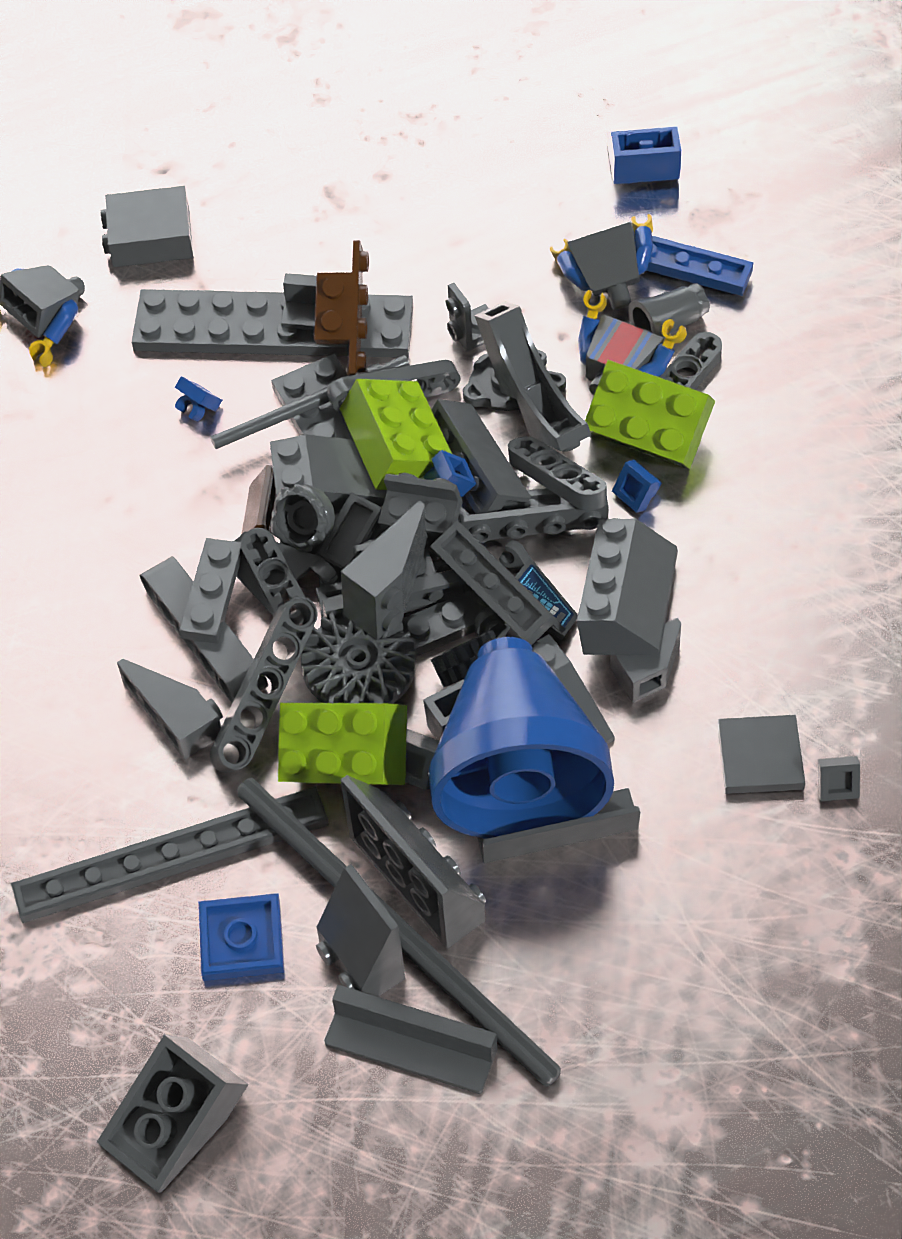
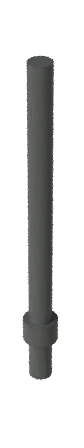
[210,355,410,450]

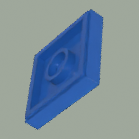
[198,893,285,981]

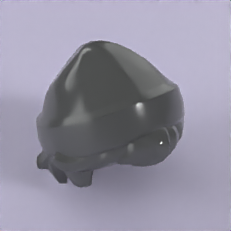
[270,484,335,552]

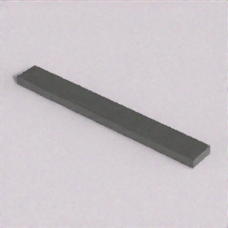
[11,786,329,923]

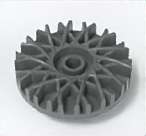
[301,612,416,704]

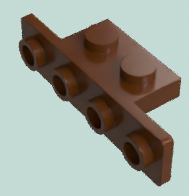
[314,240,370,376]

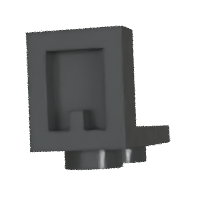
[445,282,490,352]

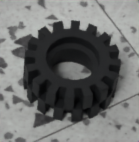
[430,630,497,688]

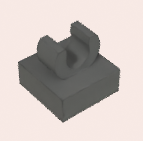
[818,756,860,801]

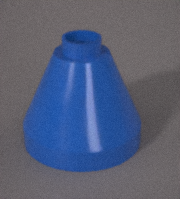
[429,637,615,839]

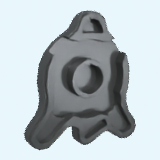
[463,349,567,411]

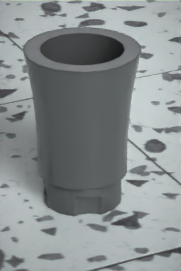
[629,283,710,338]

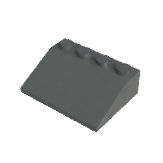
[341,775,486,949]

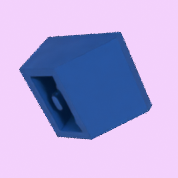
[606,126,682,184]

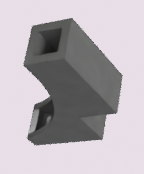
[475,301,592,452]

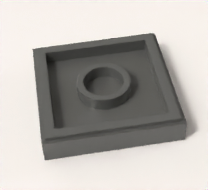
[717,715,805,794]

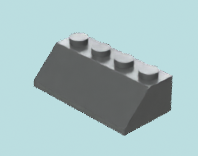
[577,518,678,655]

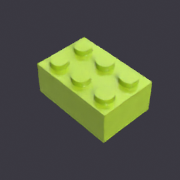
[585,360,716,469]
[340,379,452,490]
[278,703,407,785]

